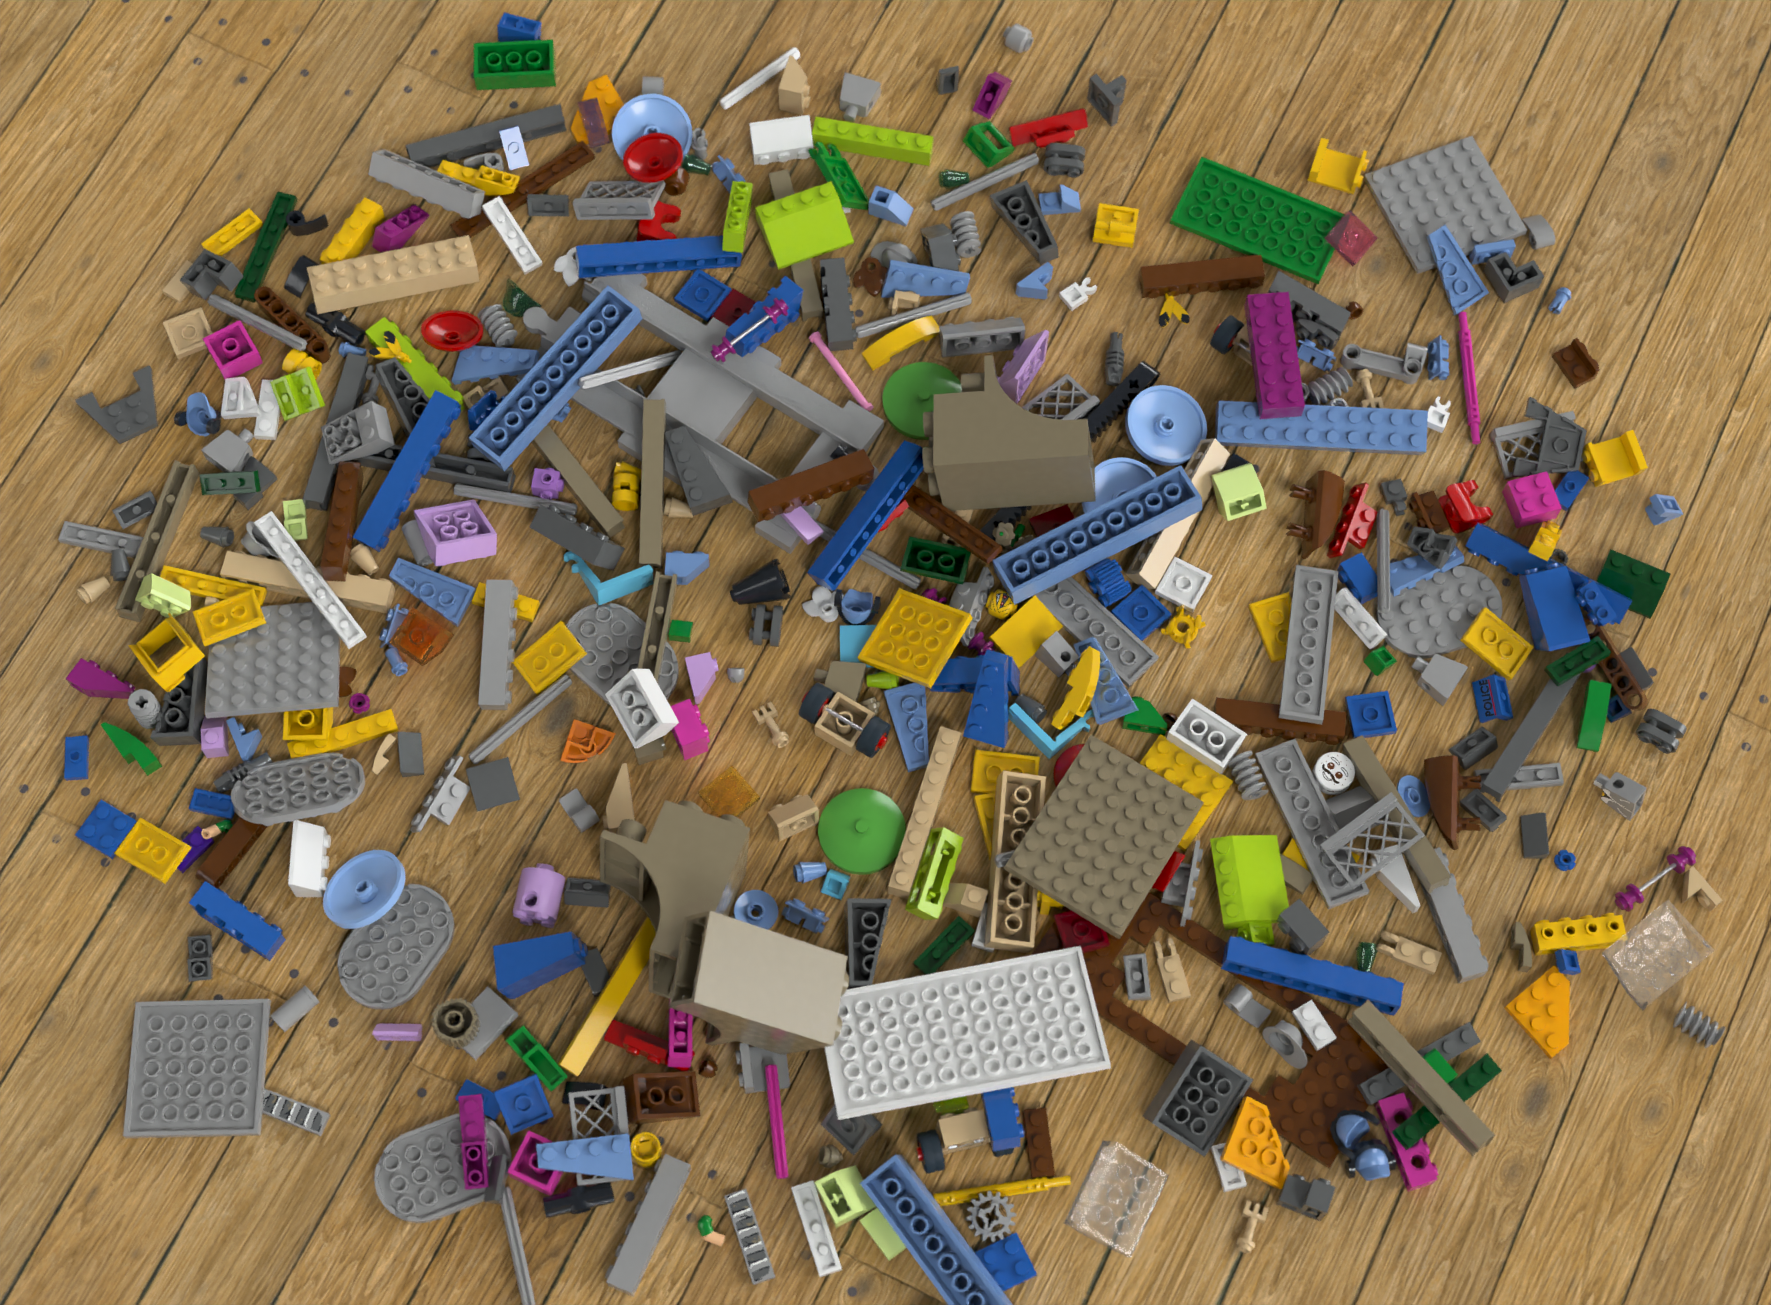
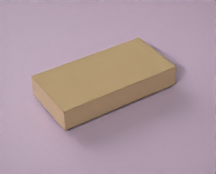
[162,261,193,303]

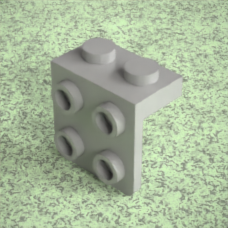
[736,1043,790,1094]

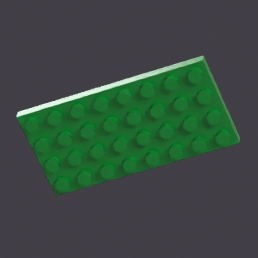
[1170,157,1350,285]

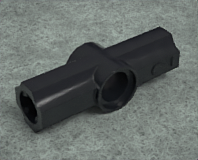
[305,302,366,346]
[543,1182,615,1218]

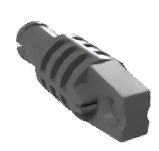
[1105,332,1125,387]
[213,752,273,793]

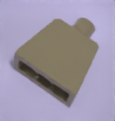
[814,661,866,702]

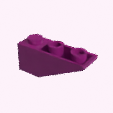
[372,204,429,253]
[66,658,135,699]

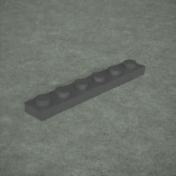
[1357,1022,1481,1106]

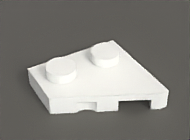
[221,377,261,419]

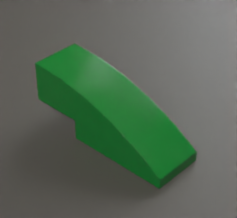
[1576,680,1611,752]
[101,722,162,776]
[504,1025,568,1092]

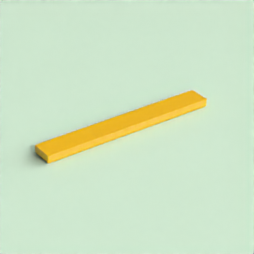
[558,916,656,1076]

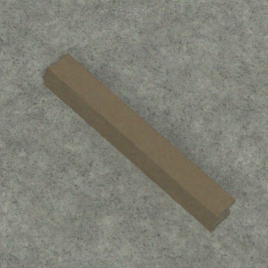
[769,170,823,322]
[639,399,666,569]
[531,424,625,540]
[115,460,200,622]
[637,571,677,684]
[1342,735,1451,894]
[1348,1000,1495,1156]

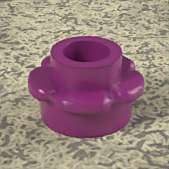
[349,693,370,714]

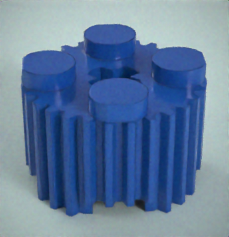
[1085,558,1132,607]

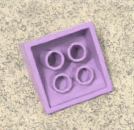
[997,330,1049,404]
[414,499,497,566]

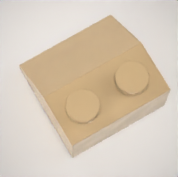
[779,55,810,115]
[768,794,819,841]

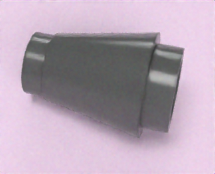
[200,526,234,548]
[110,549,131,581]
[1015,694,1047,724]

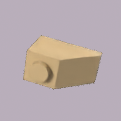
[942,883,988,918]

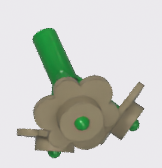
[993,522,1034,556]

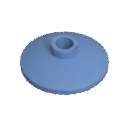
[1396,775,1430,817]
[734,890,778,930]

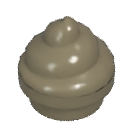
[859,696,880,717]
[818,1145,843,1168]

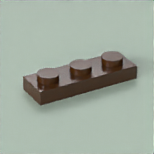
[1023,1108,1055,1179]

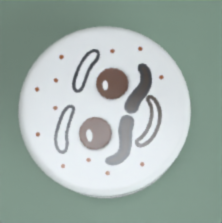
[1312,752,1355,795]

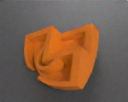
[560,719,616,763]

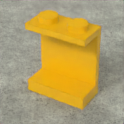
[1308,138,1369,194]
[1581,430,1648,487]

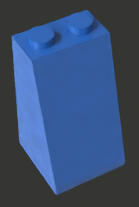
[1519,562,1590,651]
[493,931,588,1000]

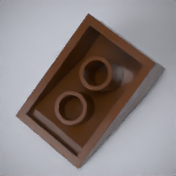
[622,1071,700,1125]

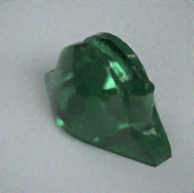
[503,278,542,318]

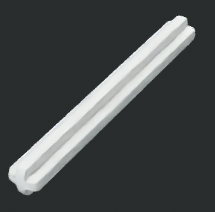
[720,47,800,109]

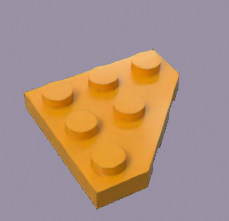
[570,74,624,145]
[1504,965,1570,1060]
[1219,1096,1290,1189]

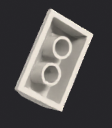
[750,115,813,165]
[605,669,679,748]
[1166,699,1247,775]
[288,820,331,897]

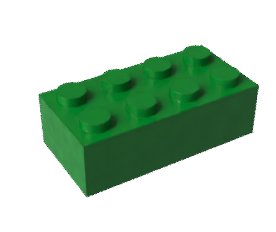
[474,40,556,90]

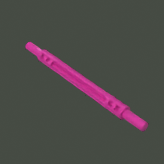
[1458,312,1481,444]

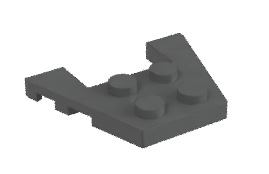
[75,365,158,444]
[1512,397,1587,477]

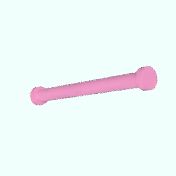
[809,332,873,412]

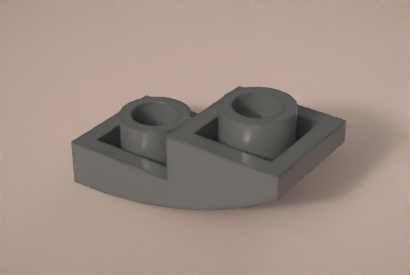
[1295,319,1339,351]
[187,935,213,982]

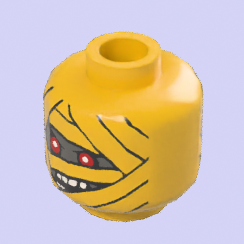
[985,589,1019,621]

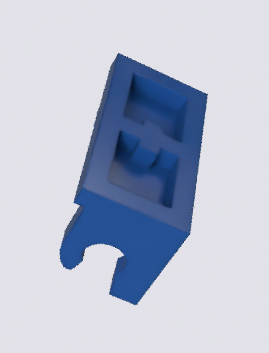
[497,13,542,42]
[468,390,505,431]

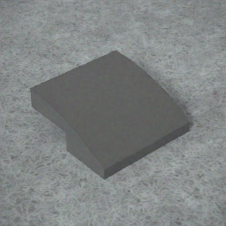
[466,757,520,812]

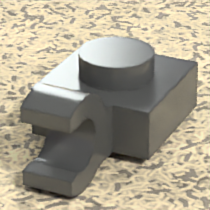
[1380,479,1407,516]

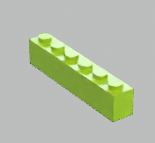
[812,117,934,166]
[365,317,465,411]

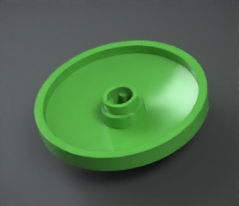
[883,362,962,440]
[818,788,906,875]

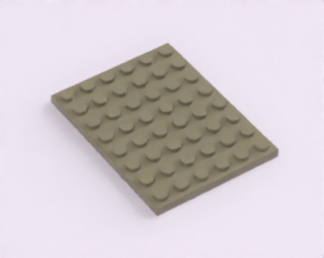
[1004,735,1204,939]

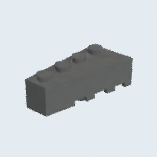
[990,180,1059,265]
[376,357,430,440]

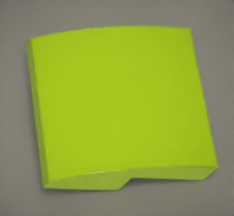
[270,367,325,421]

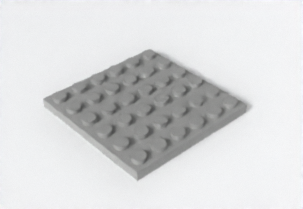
[1364,136,1527,274]
[205,602,340,718]
[123,999,271,1138]

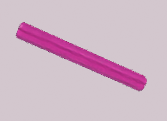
[765,1065,788,1179]

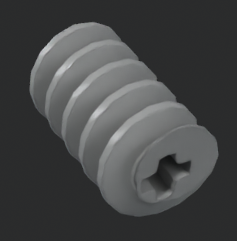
[950,211,982,258]
[477,304,518,348]
[1308,367,1353,405]
[128,689,162,729]
[1228,751,1268,800]
[1673,1002,1726,1048]

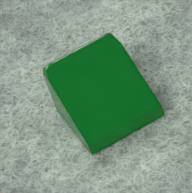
[668,620,693,643]
[1364,646,1397,676]

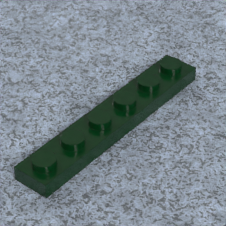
[234,191,298,303]
[1391,1053,1502,1150]

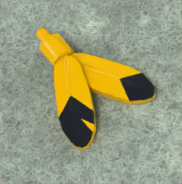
[1159,293,1190,328]
[369,331,412,363]

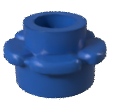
[1554,850,1576,871]

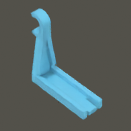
[564,551,654,606]
[1008,703,1095,760]

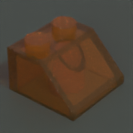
[389,607,454,666]

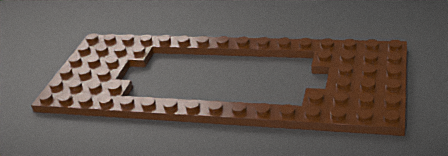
[1031,892,1389,1169]

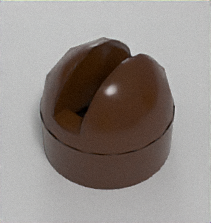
[1345,301,1364,320]
[1162,712,1178,731]
[698,1058,718,1078]

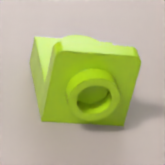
[1237,922,1275,947]

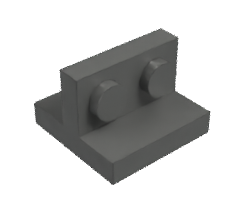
[1087,74,1127,127]
[821,1105,882,1156]

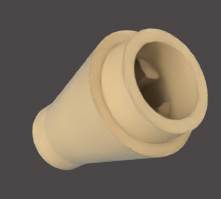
[664,497,693,518]
[350,543,379,576]
[76,576,111,604]

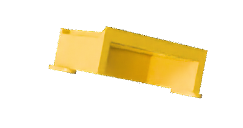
[128,613,205,692]

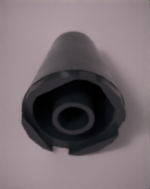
[730,559,791,605]

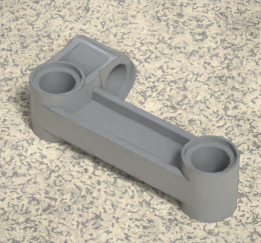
[1340,343,1428,384]

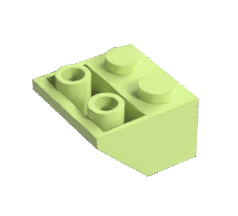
[1211,463,1267,521]
[135,573,191,618]
[815,1165,877,1228]

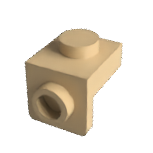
[889,290,920,315]

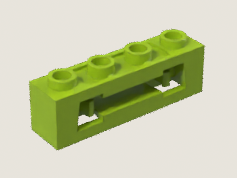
[722,181,753,253]
[905,827,964,920]

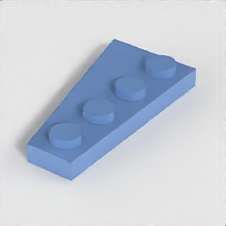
[1427,225,1489,316]
[881,260,970,298]
[452,346,540,385]
[1390,546,1464,597]
[389,558,476,627]
[884,683,929,772]

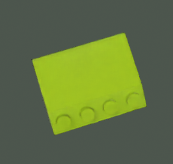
[755,181,854,270]
[1210,835,1289,930]

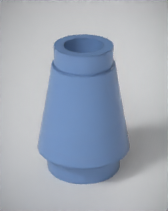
[793,862,827,884]

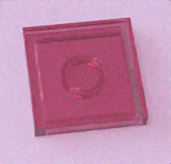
[1325,210,1378,266]

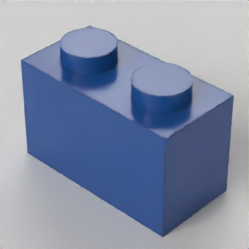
[1337,552,1378,605]

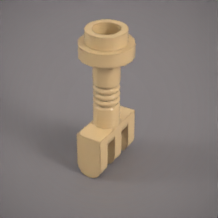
[1356,369,1384,408]
[752,702,789,748]
[1236,1200,1269,1253]

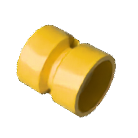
[282,348,322,380]
[611,473,641,511]
[631,1132,662,1168]

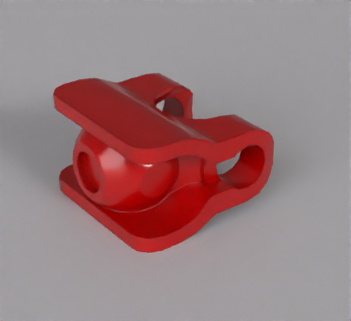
[636,201,681,242]
[1438,480,1494,534]

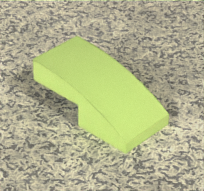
[283,499,308,541]
[859,1208,907,1261]

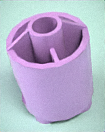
[513,863,565,928]

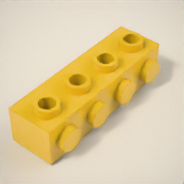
[320,197,385,265]
[1530,913,1628,956]

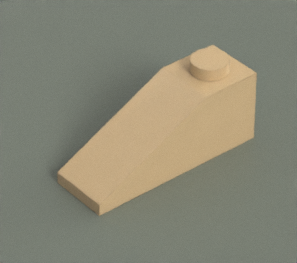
[603,763,635,834]

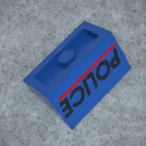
[1472,674,1513,723]

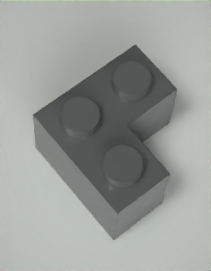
[920,223,961,271]
[180,249,243,301]
[1483,252,1544,303]
[1277,898,1329,956]
[1276,1174,1336,1221]

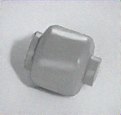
[1003,24,1034,53]

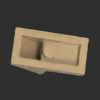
[1682,866,1723,911]

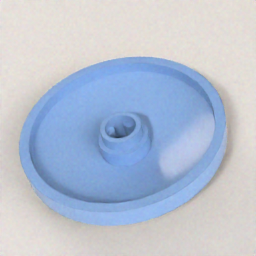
[612,94,692,162]
[1125,385,1207,466]
[1082,457,1157,513]
[323,850,406,929]

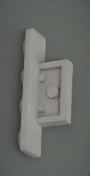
[949,567,994,646]
[410,755,471,833]
[1161,840,1203,926]

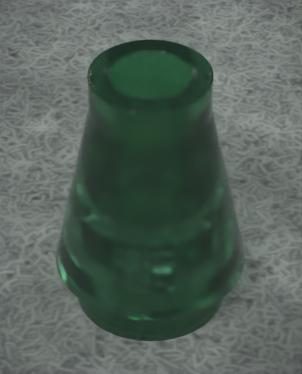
[682,153,712,176]
[939,169,970,189]
[1356,942,1378,972]

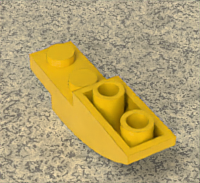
[437,160,520,196]
[1528,521,1562,562]
[1051,646,1100,731]

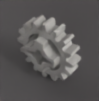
[966,1191,1016,1242]

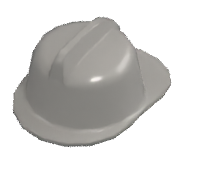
[871,241,917,268]
[241,521,279,558]
[1262,1020,1307,1069]

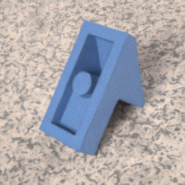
[1038,185,1081,215]
[1016,262,1053,299]
[1645,494,1683,525]
[226,717,262,762]

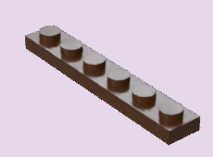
[902,484,1003,564]

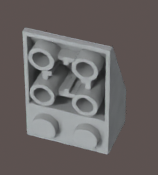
[321,401,395,465]

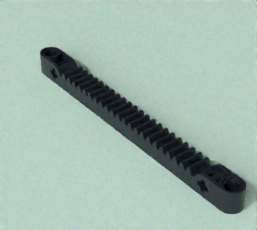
[980,360,1160,542]

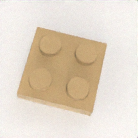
[163,307,213,359]

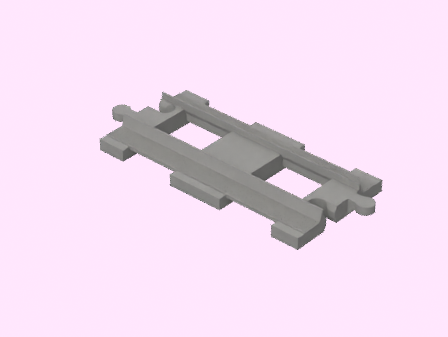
[516,274,884,554]

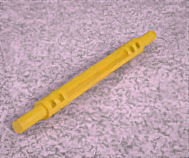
[933,1176,1071,1206]

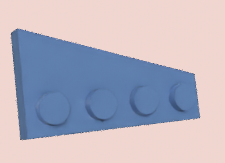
[1074,637,1139,725]
[536,1134,634,1181]

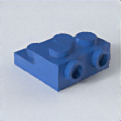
[1575,580,1618,627]

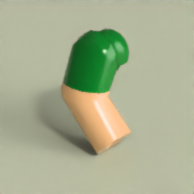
[201,819,234,839]
[697,1215,725,1247]

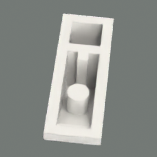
[1369,845,1421,913]

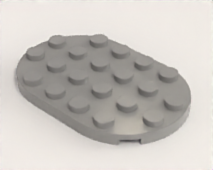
[1376,565,1502,659]
[566,603,679,706]
[231,753,365,826]
[337,884,455,1010]
[374,1113,511,1223]

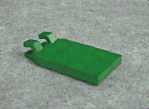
[808,142,869,210]

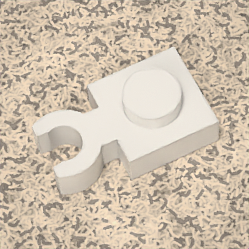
[1059,277,1097,311]
[1427,396,1451,433]

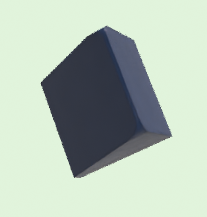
[1607,694,1633,723]

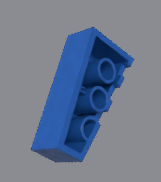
[725,276,803,357]
[963,649,1009,748]
[929,655,1020,696]
[189,881,286,961]

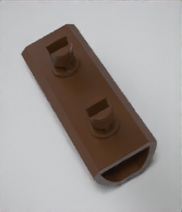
[1286,470,1345,560]
[1424,755,1481,850]

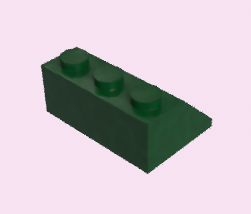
[900,536,971,585]
[1596,549,1671,619]

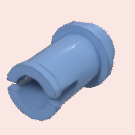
[1548,287,1571,314]
[339,342,367,358]
[385,647,408,676]

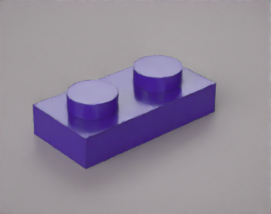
[177,826,215,874]

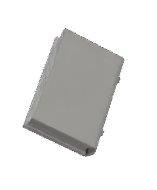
[452,987,519,1060]

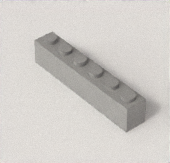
[368,149,485,218]
[478,580,518,710]
[1417,847,1489,984]
[605,1154,691,1297]

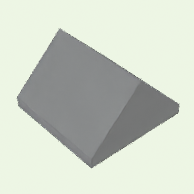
[1325,786,1380,831]

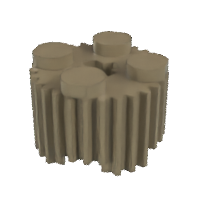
[432,998,480,1048]

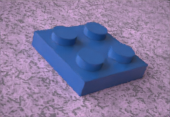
[674,268,731,322]
[1111,585,1172,641]
[1345,691,1397,739]
[75,800,137,859]
[494,1074,554,1135]
[975,1232,1037,1292]

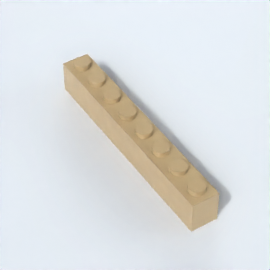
[1126,438,1230,589]
[220,550,395,614]
[888,726,961,899]

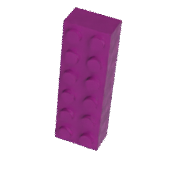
[1244,292,1305,419]

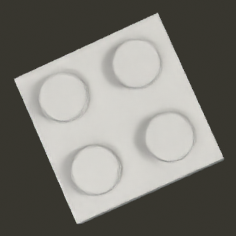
[1155,557,1212,613]

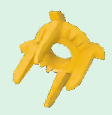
[1161,605,1206,649]

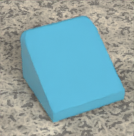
[821,869,851,900]

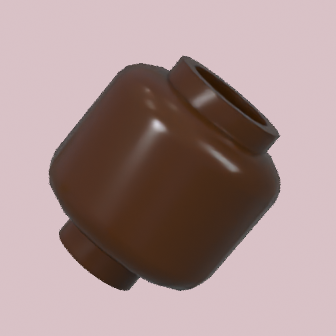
[662,166,690,196]

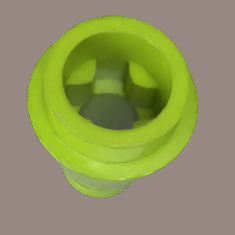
[867,671,899,690]

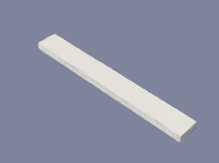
[254,511,367,649]

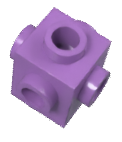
[531,468,564,500]

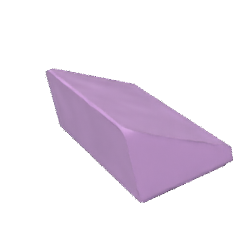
[780,507,824,545]
[373,1023,422,1041]

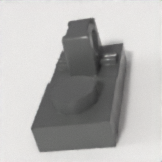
[527,194,570,216]
[1460,789,1507,832]

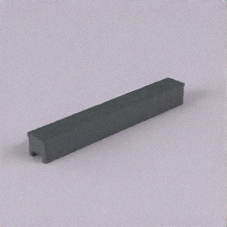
[405,104,567,168]
[303,352,371,512]
[349,445,516,493]
[1480,652,1582,802]

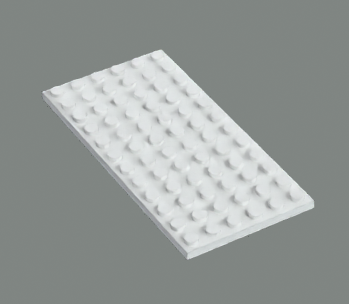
[825,946,1111,1120]

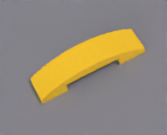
[862,315,939,371]

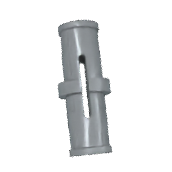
[692,128,708,160]

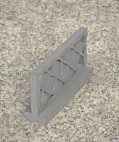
[573,180,665,220]
[1022,374,1100,420]
[1489,411,1583,479]
[1320,792,1425,889]
[569,1086,629,1186]

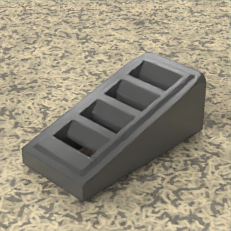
[936,66,959,95]

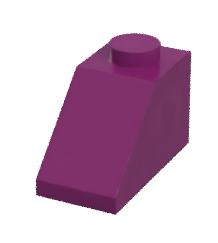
[972,72,1012,119]

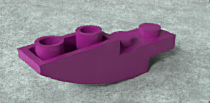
[458,1094,489,1190]

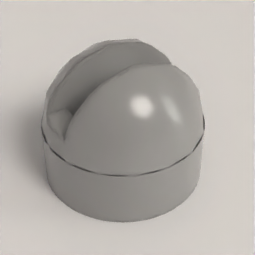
[727,668,744,683]

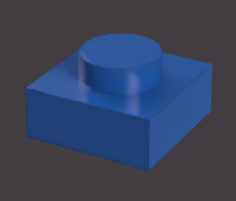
[1555,949,1581,975]

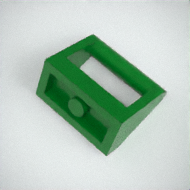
[963,121,1015,168]

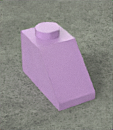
[685,652,719,704]
[201,716,229,758]

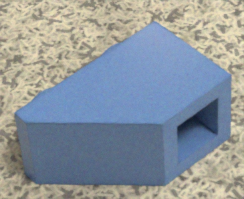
[869,186,913,226]
[665,551,710,585]

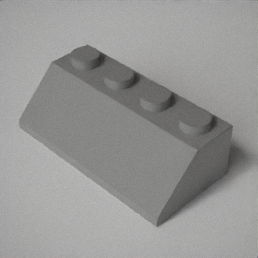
[939,317,1025,358]

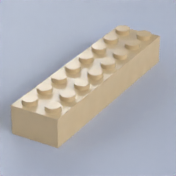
[307,235,479,314]
[984,771,1046,953]

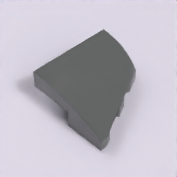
[233,456,278,510]
[1407,526,1458,569]

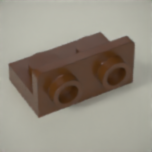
[1552,338,1600,389]
[1408,490,1450,534]

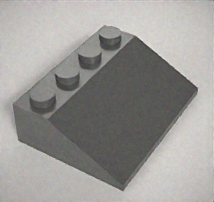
[1142,1040,1253,1157]

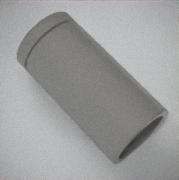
[401,520,433,566]
[270,986,319,1032]

